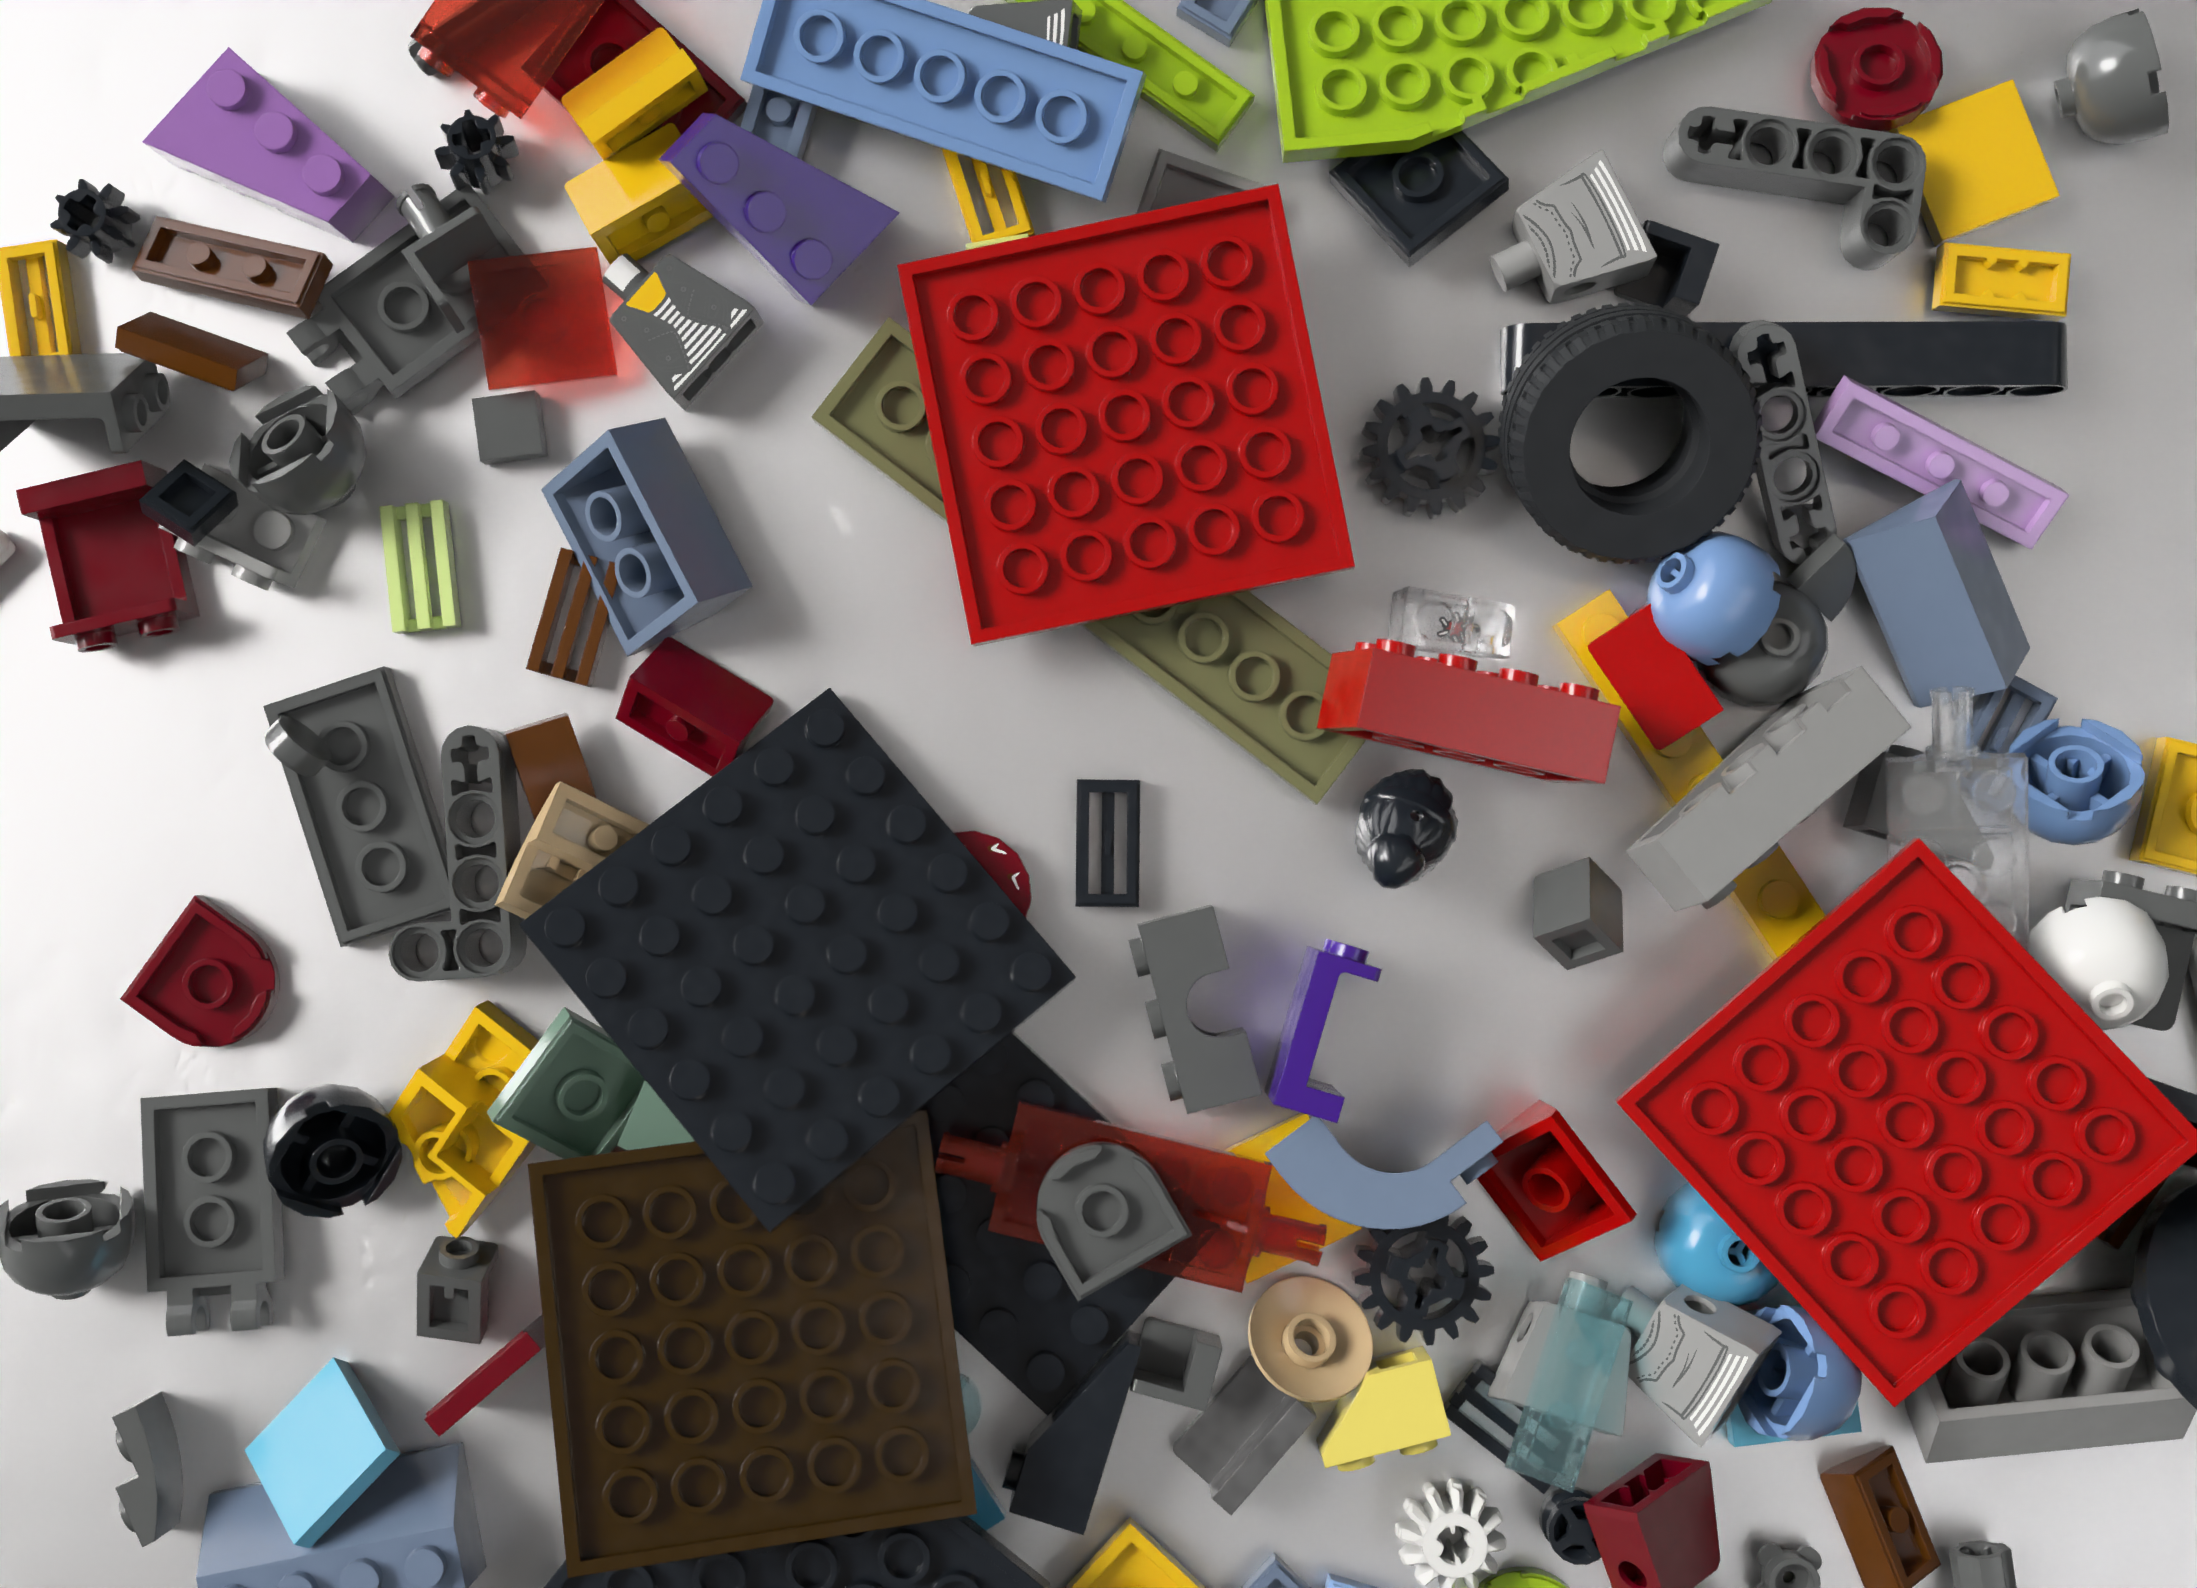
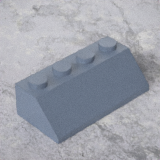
[196,1442,487,1588]

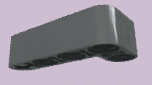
[1663,106,1926,270]
[388,725,527,982]

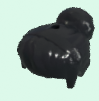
[1355,769,1459,889]

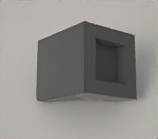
[1533,857,1623,970]
[1130,1317,1223,1412]

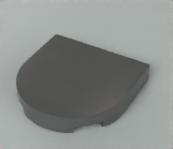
[1036,1142,1192,1301]

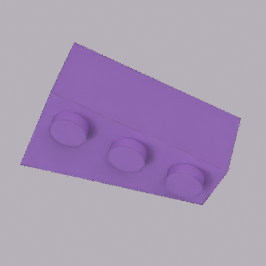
[142,47,395,243]

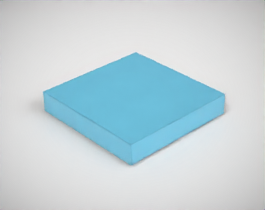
[244,1357,401,1548]

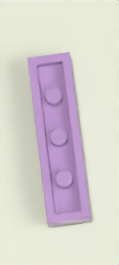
[1813,375,2069,550]

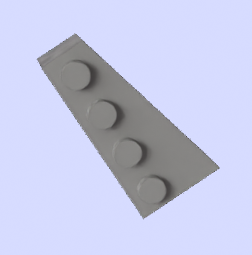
[1625,666,1911,912]

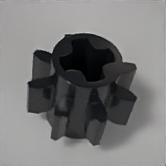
[434,109,519,195]
[50,179,141,264]

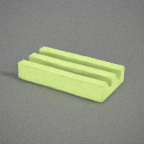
[379,499,461,634]

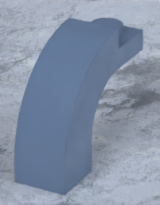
[1265,1117,1503,1229]

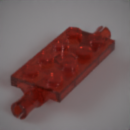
[935,1101,1327,1293]

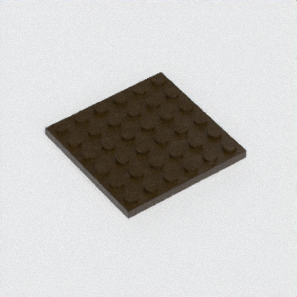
[528,1110,977,1578]

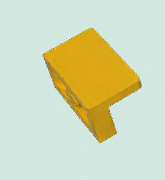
[561,27,708,160]
[565,123,714,265]

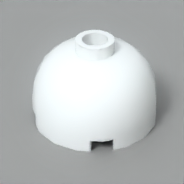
[2025,896,2169,1030]

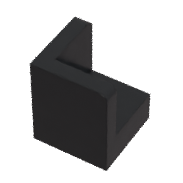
[1614,220,1720,316]

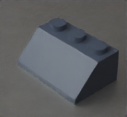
[541,418,753,657]

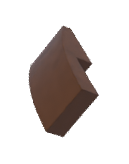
[504,713,597,822]

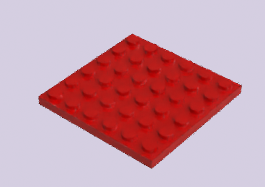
[897,184,1355,646]
[1615,838,2197,1407]

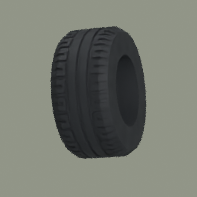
[1498,302,1763,565]

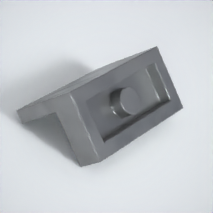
[1173,1355,1317,1515]

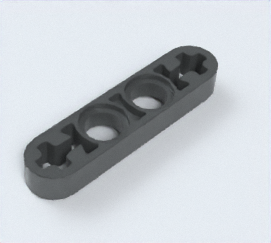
[1729,320,1837,565]

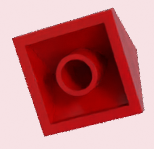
[1477,1099,1637,1262]

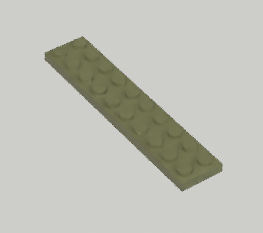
[812,317,1366,805]

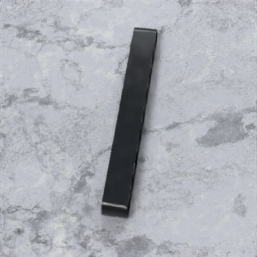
[1500,321,2068,398]

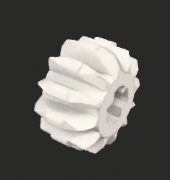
[1395,1477,1507,1588]

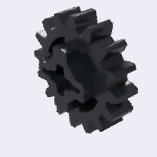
[1359,377,1500,519]
[1351,1215,1494,1346]

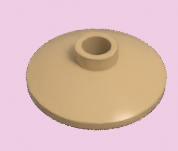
[1248,1276,1373,1403]

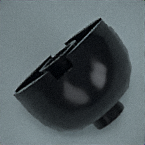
[263,1084,403,1218]

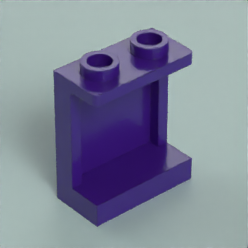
[1264,938,1382,1123]

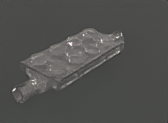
[1885,686,2029,953]

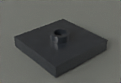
[1329,130,1509,268]

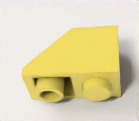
[1316,1346,1451,1471]

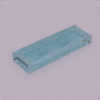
[1505,1277,1633,1493]

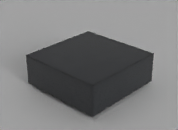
[139,459,239,547]

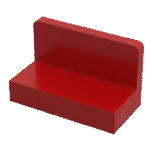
[1588,603,1724,750]

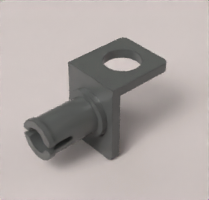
[396,183,498,334]

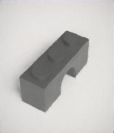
[1128,905,1262,1114]

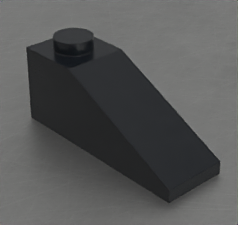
[1002,1330,1142,1535]

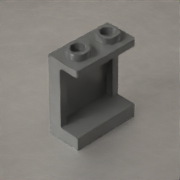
[0,353,170,454]

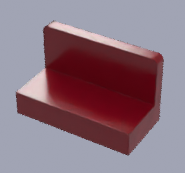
[615,637,774,777]

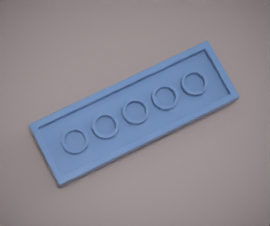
[740,0,1147,203]

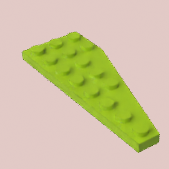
[1264,0,1772,163]

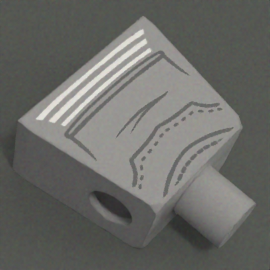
[1490,149,1657,304]
[1610,1284,1782,1447]

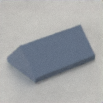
[1843,479,2030,708]

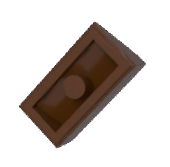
[1820,1445,1941,1588]

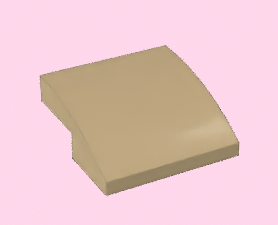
[495,781,649,919]

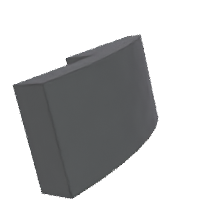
[112,1392,183,1547]

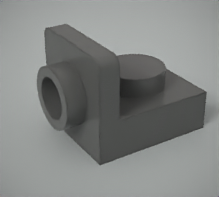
[417,1236,498,1344]

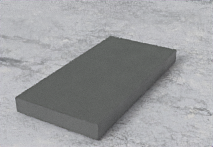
[263,666,451,947]

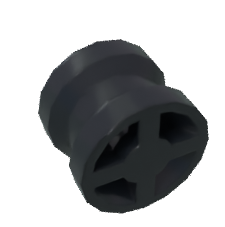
[1539,1487,1601,1565]

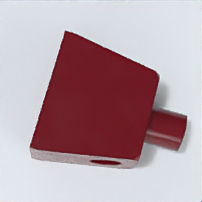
[1583,1453,1721,1588]

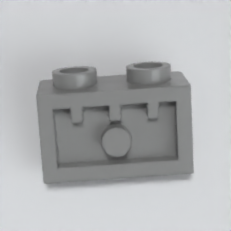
[159,463,327,591]

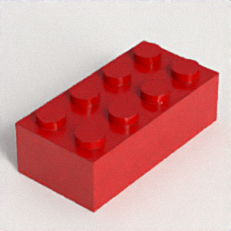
[1316,639,1621,784]

